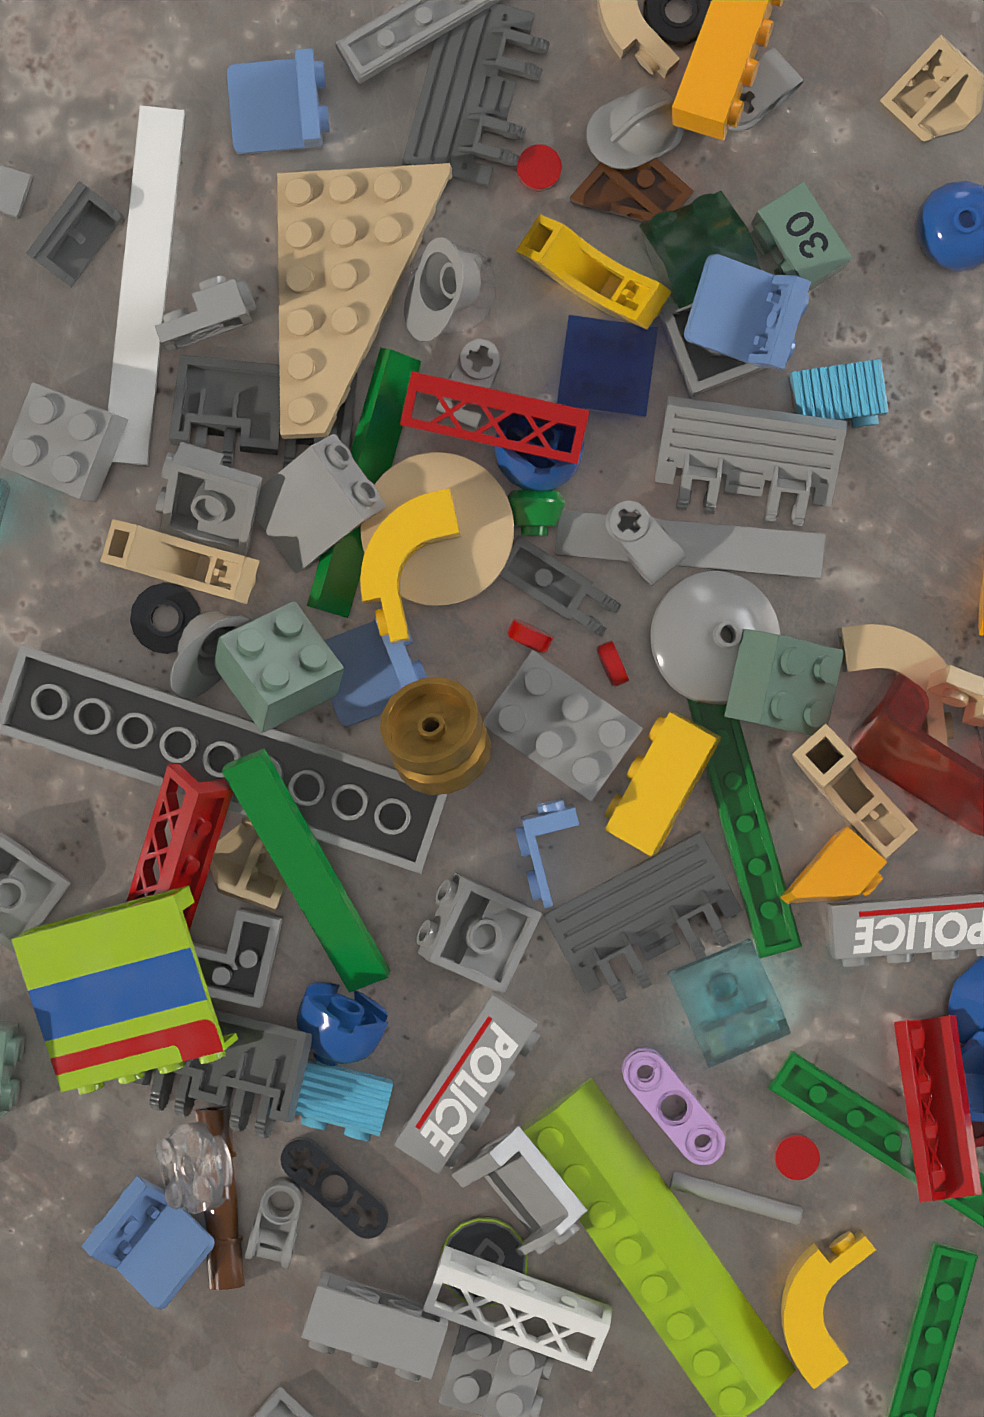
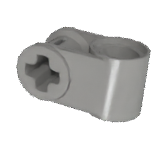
[728,47,804,132]
[435,339,501,428]
[605,500,686,586]
[245,1177,303,1269]

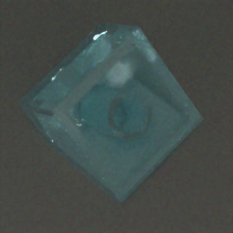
[668,938,791,1068]

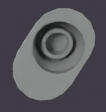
[586,86,684,170]
[404,237,482,342]
[170,611,253,699]

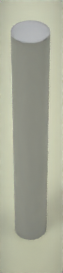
[669,1171,803,1225]

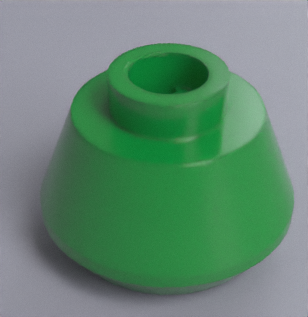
[507,490,566,536]

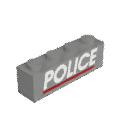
[827,891,984,967]
[393,991,540,1175]

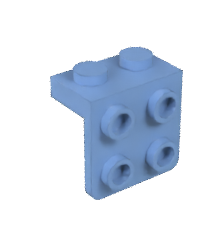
[227,48,330,154]
[684,254,811,369]
[324,618,427,726]
[515,798,580,908]
[81,1176,215,1310]

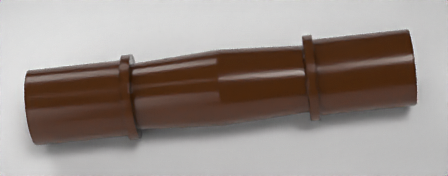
[195,1106,245,1290]

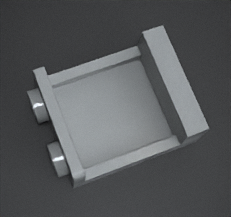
[255,434,386,574]
[451,1126,587,1257]

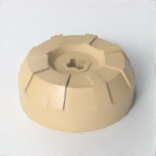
[360,452,514,607]

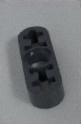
[280,1137,389,1239]

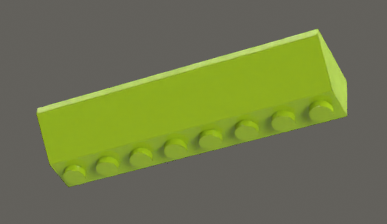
[520,1077,796,1417]

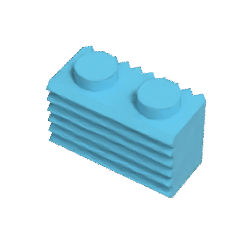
[789,359,889,428]
[295,1058,394,1141]

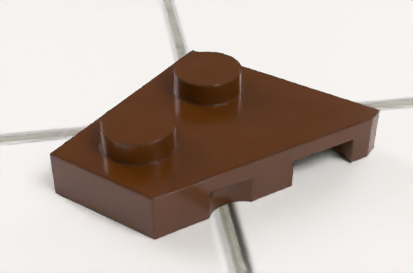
[570,158,694,227]

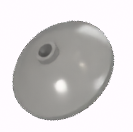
[650,571,780,705]

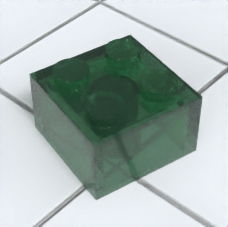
[639,191,761,309]

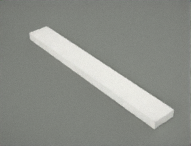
[108,105,186,467]

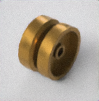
[380,677,491,795]

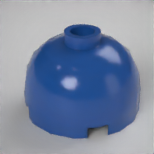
[914,181,984,272]
[494,414,585,491]
[296,982,388,1066]

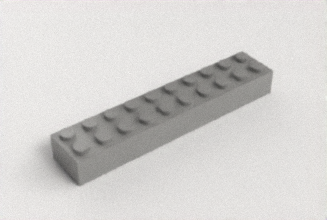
[0,645,448,874]

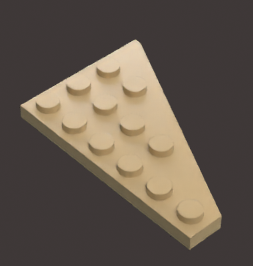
[277,163,452,439]

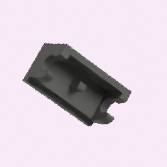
[26,181,124,288]

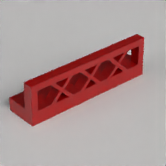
[400,371,590,465]
[126,763,233,932]
[894,1015,982,1203]

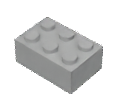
[483,650,643,802]
[301,1271,449,1382]

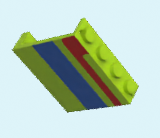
[11,885,238,1095]

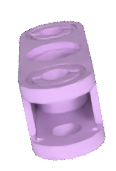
[622,1047,725,1165]

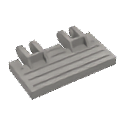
[655,396,847,526]

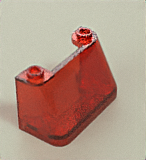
[848,673,984,836]

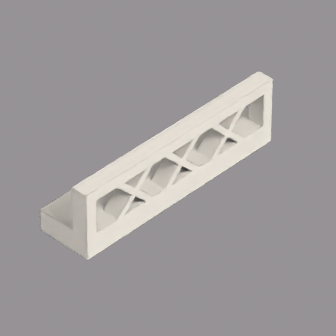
[423,1246,613,1372]

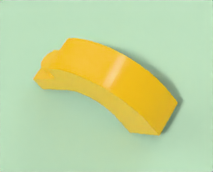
[515,214,672,330]
[360,488,461,645]
[780,1229,876,1389]

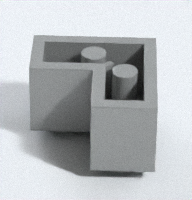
[193,907,284,1008]

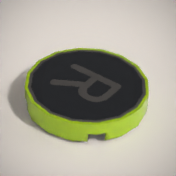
[440,1216,528,1307]

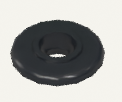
[643,0,712,45]
[130,583,200,654]

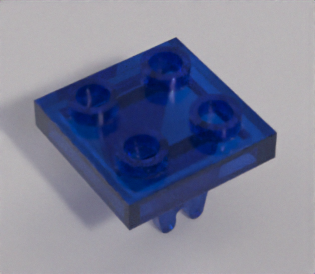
[556,315,658,418]

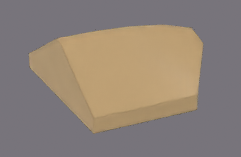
[880,35,984,142]
[210,816,288,913]

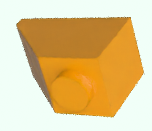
[780,826,887,903]

